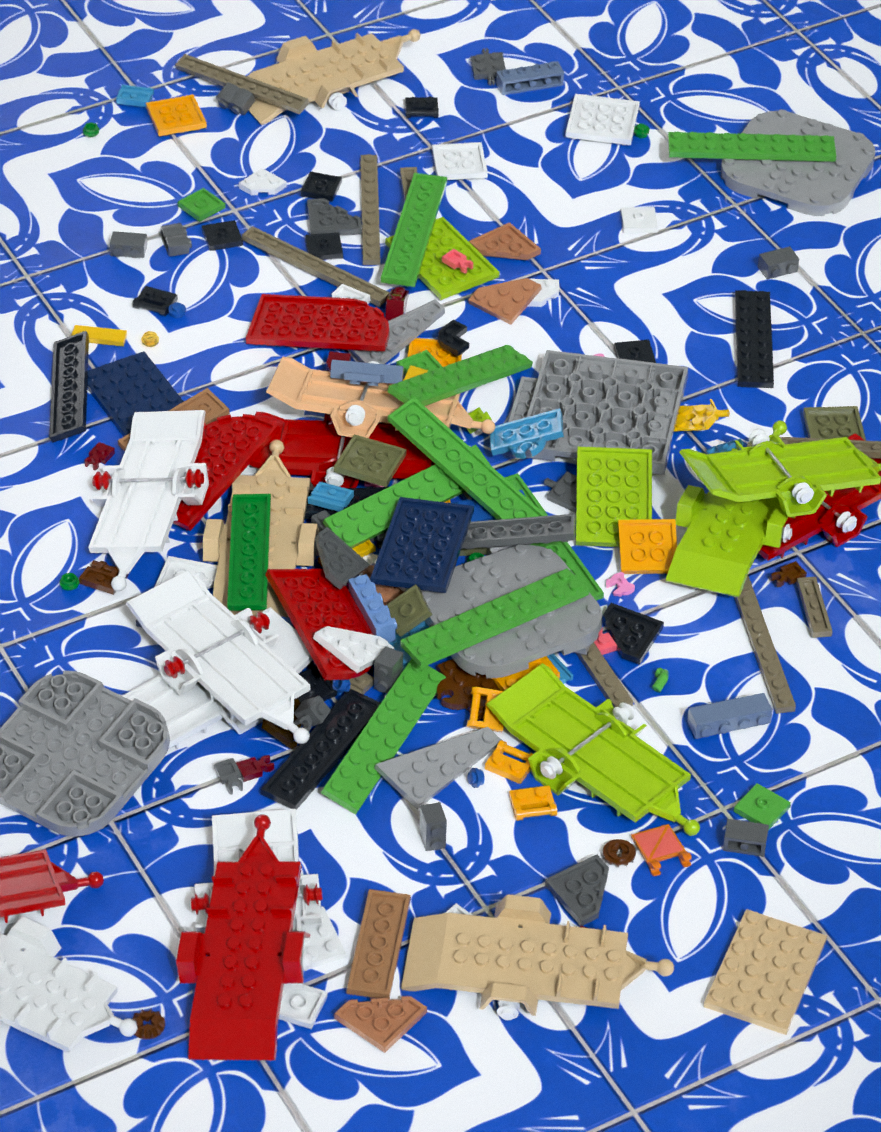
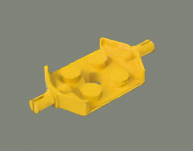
[674,399,730,431]

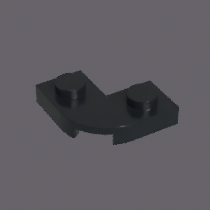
[438,319,470,357]

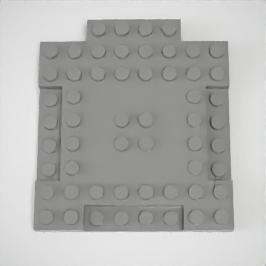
[508,350,688,475]

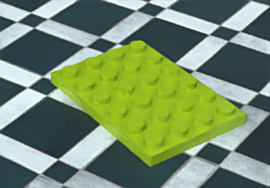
[385,217,499,300]
[576,446,652,547]

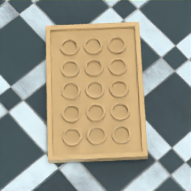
[704,909,827,1035]

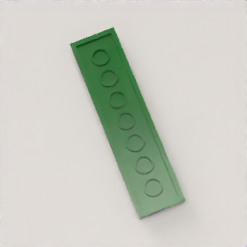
[227,494,271,611]

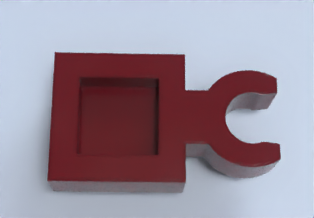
[85,442,115,471]
[236,755,274,782]

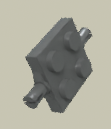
[471,48,506,85]
[544,472,577,513]

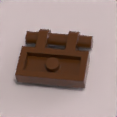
[79,560,129,595]

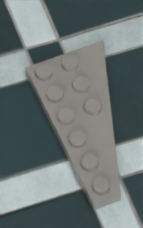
[348,299,445,364]
[374,727,502,810]

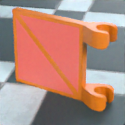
[631,824,692,876]

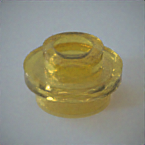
[141,331,159,347]

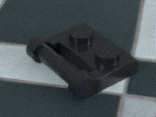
[405,96,439,118]
[132,286,178,316]

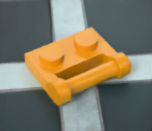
[467,687,504,733]
[485,740,534,784]
[509,785,557,821]

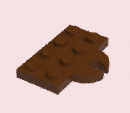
[436,659,501,721]

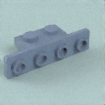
[330,360,404,386]

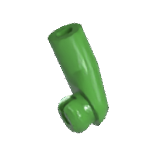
[652,668,669,693]

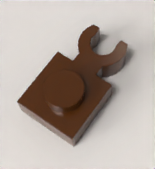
[770,561,807,587]

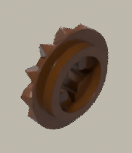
[602,839,636,868]
[132,1008,165,1039]

